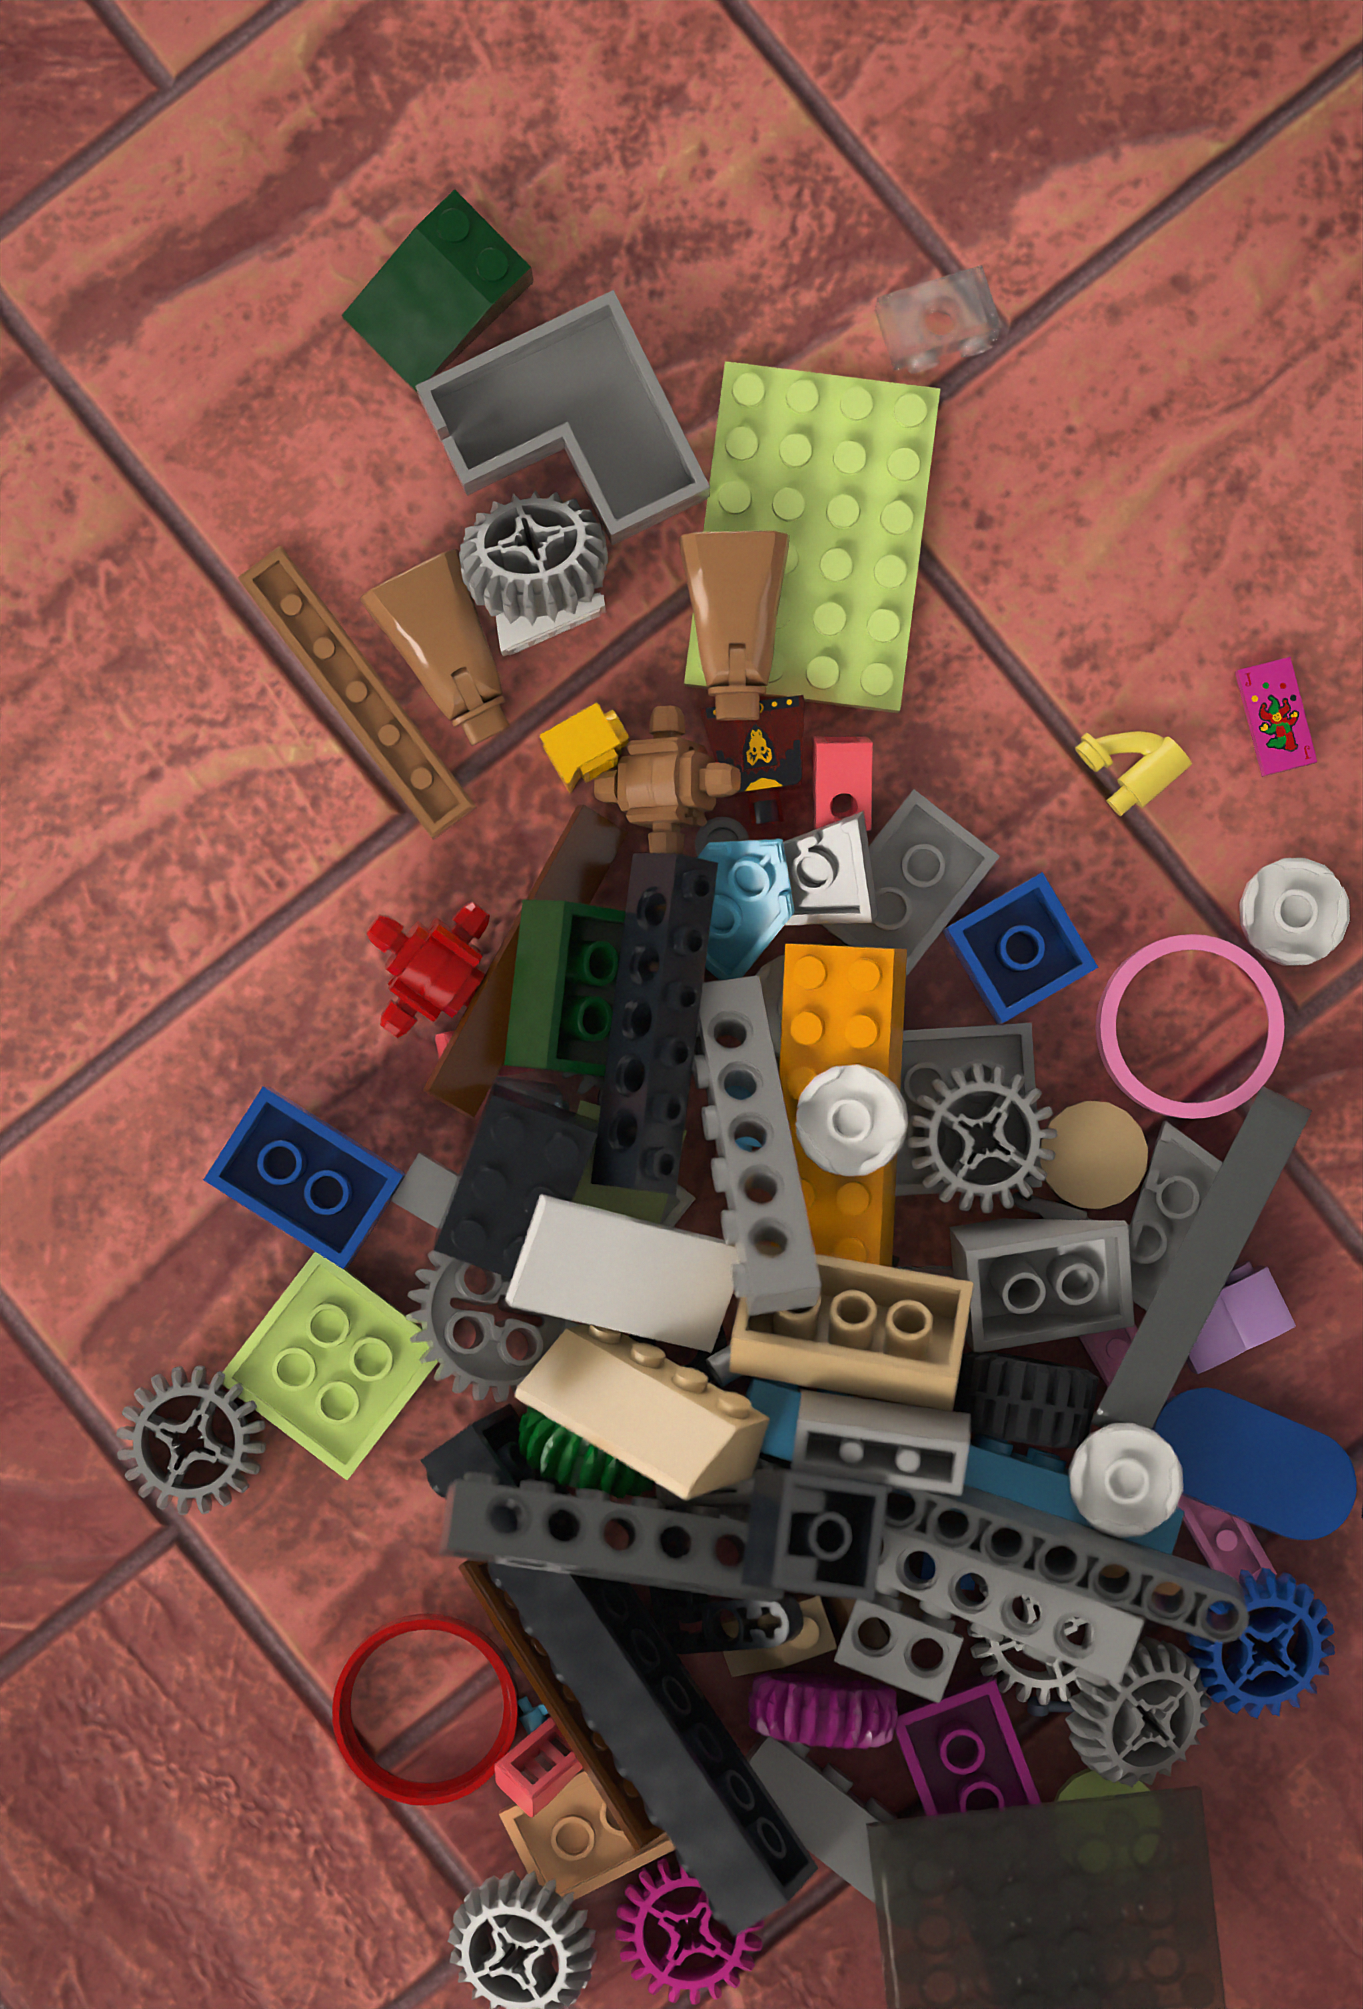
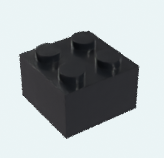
[741,1469,888,1601]

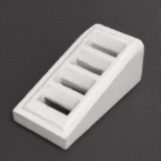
[496,593,606,656]

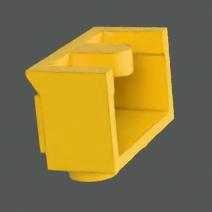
[539,702,629,793]

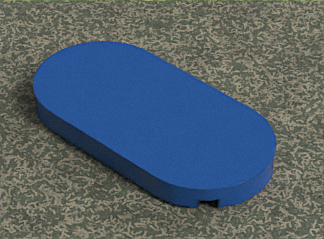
[1151,1388,1357,1540]

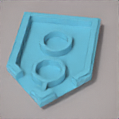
[697,839,795,980]

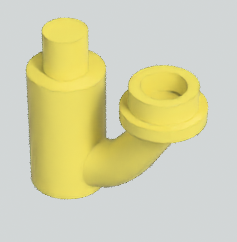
[1075,731,1192,816]

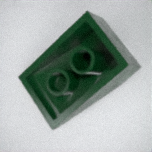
[341,189,534,394]

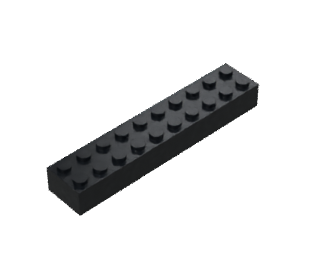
[420,1404,818,1937]

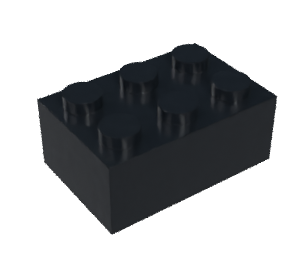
[433,1083,598,1279]

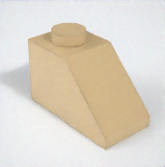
[721,1593,837,1677]

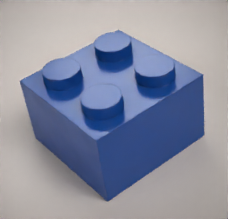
[942,872,1098,1025]

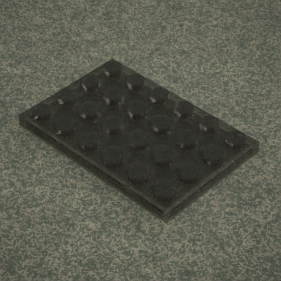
[866,1785,1227,2009]

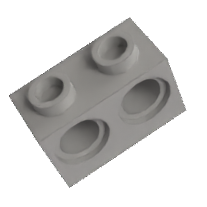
[834,1590,963,1703]

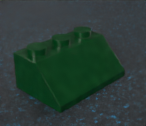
[504,900,626,1077]

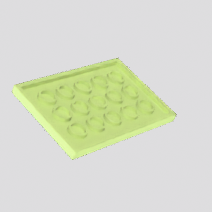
[684,361,940,713]

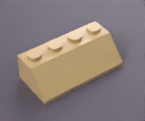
[515,1323,770,1499]

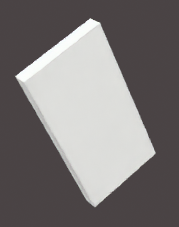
[505,1195,739,1353]

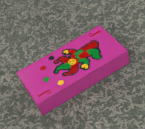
[1235,657,1318,777]

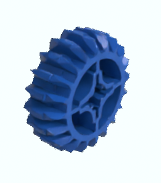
[1185,1567,1336,1719]

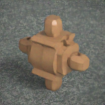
[594,706,741,854]

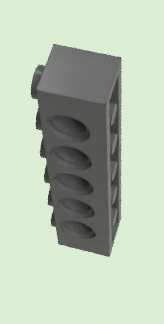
[439,1473,784,1603]

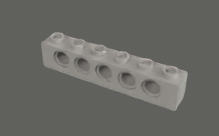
[692,975,821,1315]

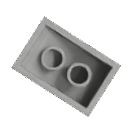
[949,1218,1134,1352]

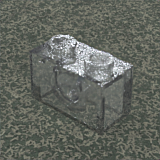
[874,265,1002,373]

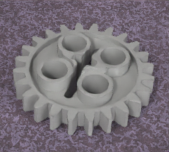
[406,1251,579,1402]

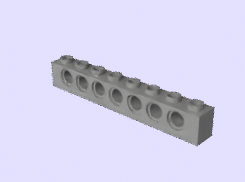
[710,1452,1147,1687]

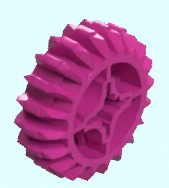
[615,1856,764,2005]

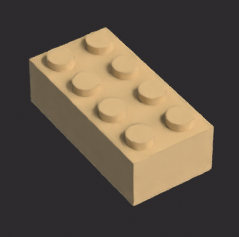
[729,1244,974,1411]

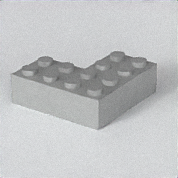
[415,290,710,545]

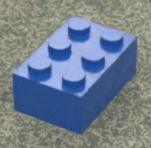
[203,1086,406,1269]

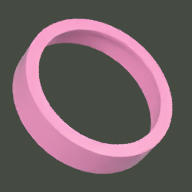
[1096,934,1285,1119]

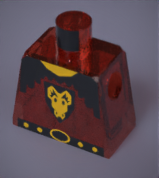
[700,695,805,826]

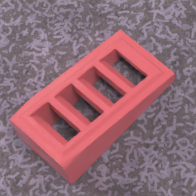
[495,1717,583,1818]

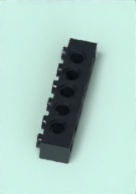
[591,853,718,1194]

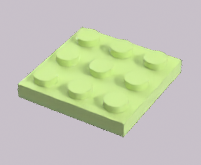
[222,1252,438,1480]

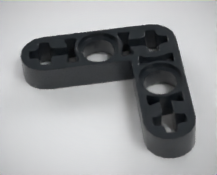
[649,1496,804,1655]

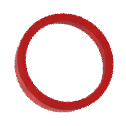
[332,1613,519,1806]

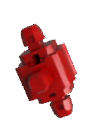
[366,901,490,1038]

